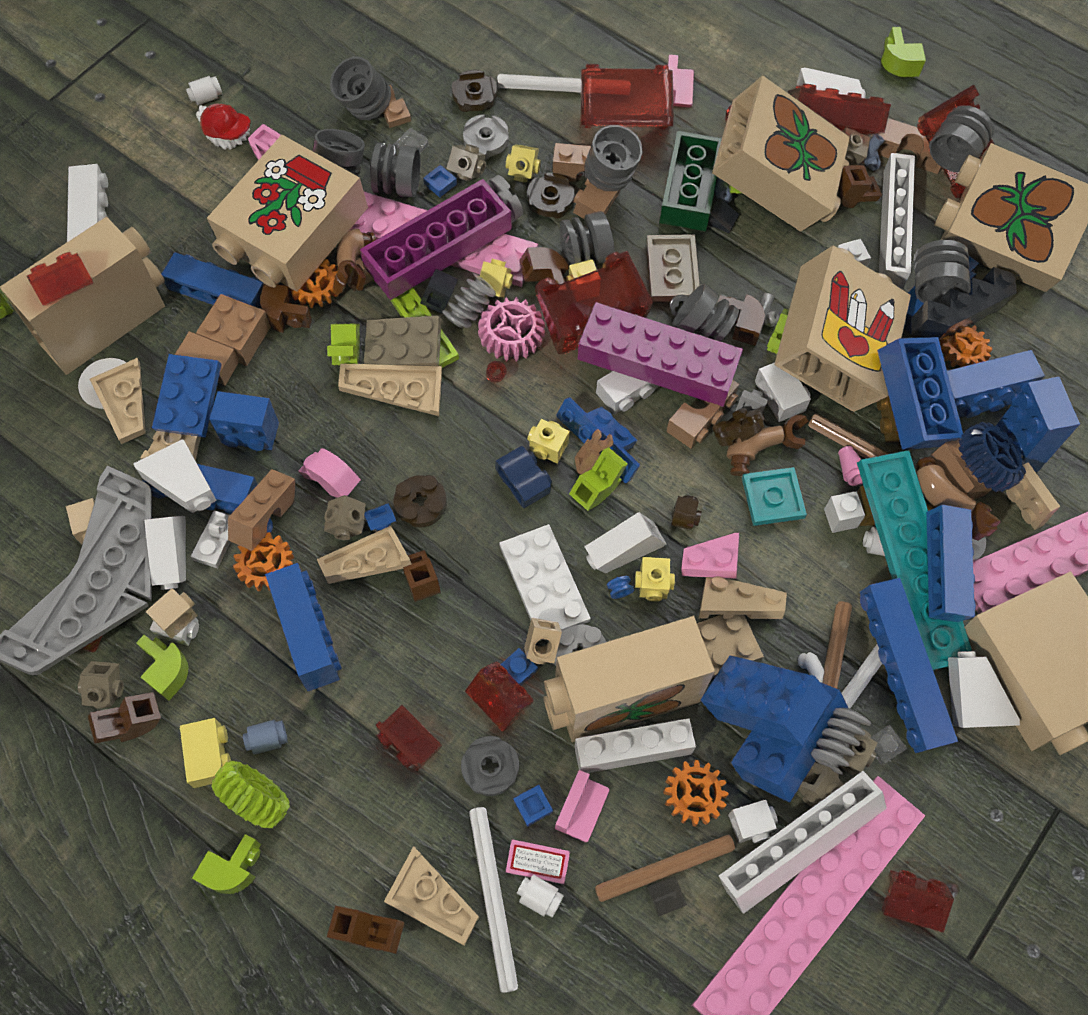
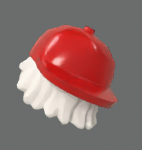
[196,104,251,150]

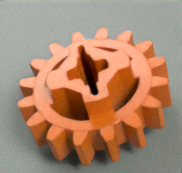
[289,259,338,308]
[939,325,992,367]
[233,532,294,591]
[663,760,728,826]

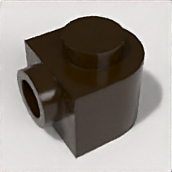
[671,495,702,530]

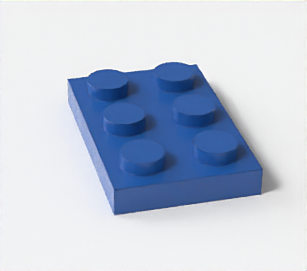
[152,354,222,438]

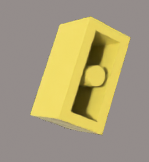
[180,718,231,788]

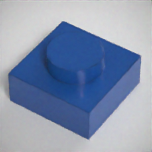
[423,165,457,197]
[364,504,396,531]
[499,648,538,689]
[513,785,553,827]

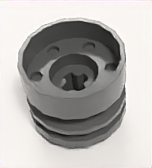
[330,57,391,120]
[929,106,995,172]
[584,125,642,191]
[313,129,365,178]
[370,142,421,198]
[560,211,615,266]
[914,240,971,303]
[672,283,739,342]

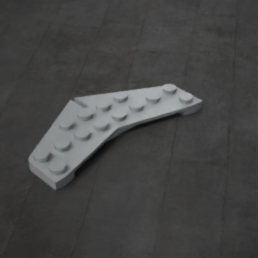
[0,466,152,675]

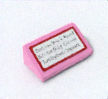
[506,840,570,884]

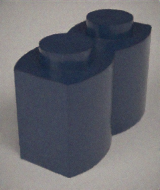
[495,446,552,508]

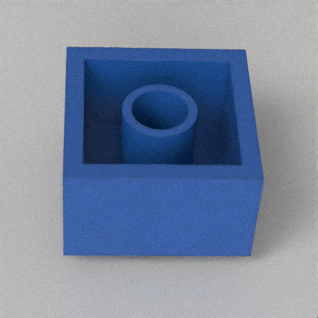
[210,391,279,451]

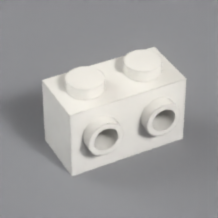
[755,363,811,422]

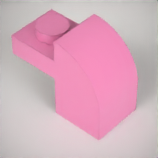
[298,448,361,497]

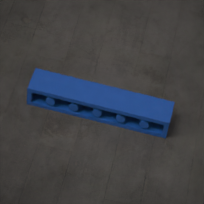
[860,578,958,753]

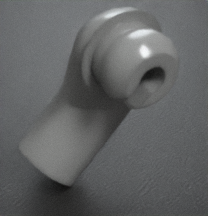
[760,293,779,326]

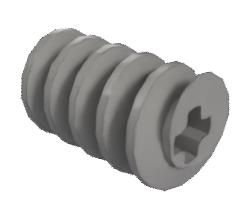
[442,273,496,328]
[811,707,871,774]

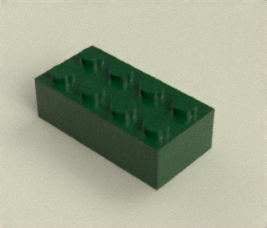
[659,131,722,231]

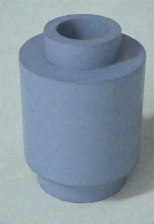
[243,719,288,755]

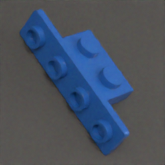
[556,397,640,483]

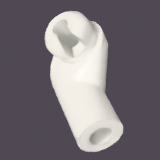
[798,652,825,683]

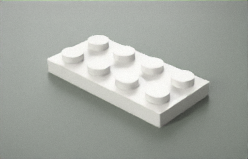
[499,524,590,641]

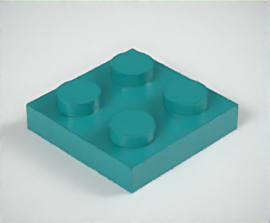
[742,467,807,526]

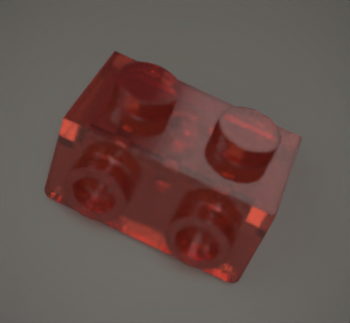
[26,252,94,306]
[465,661,534,732]
[375,705,442,771]
[882,870,954,933]

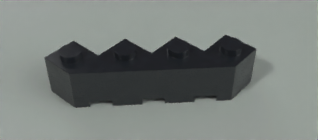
[911,267,1017,342]

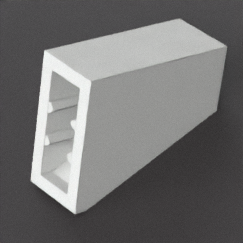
[796,68,866,117]
[134,439,217,513]
[585,512,667,573]
[144,516,186,590]
[948,651,1020,728]

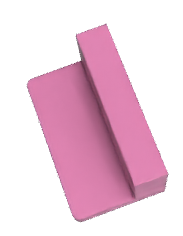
[665,55,694,107]
[555,770,609,843]

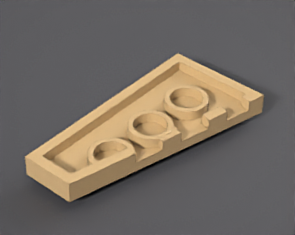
[338,364,442,416]

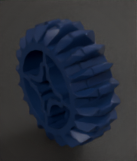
[959,422,1026,492]

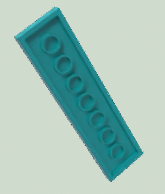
[857,451,972,670]

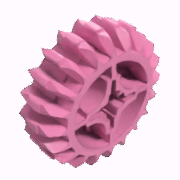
[478,297,545,362]

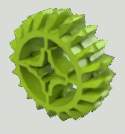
[211,761,290,828]

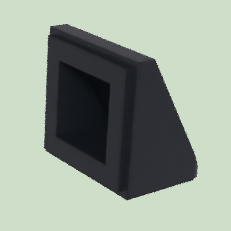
[708,198,739,233]

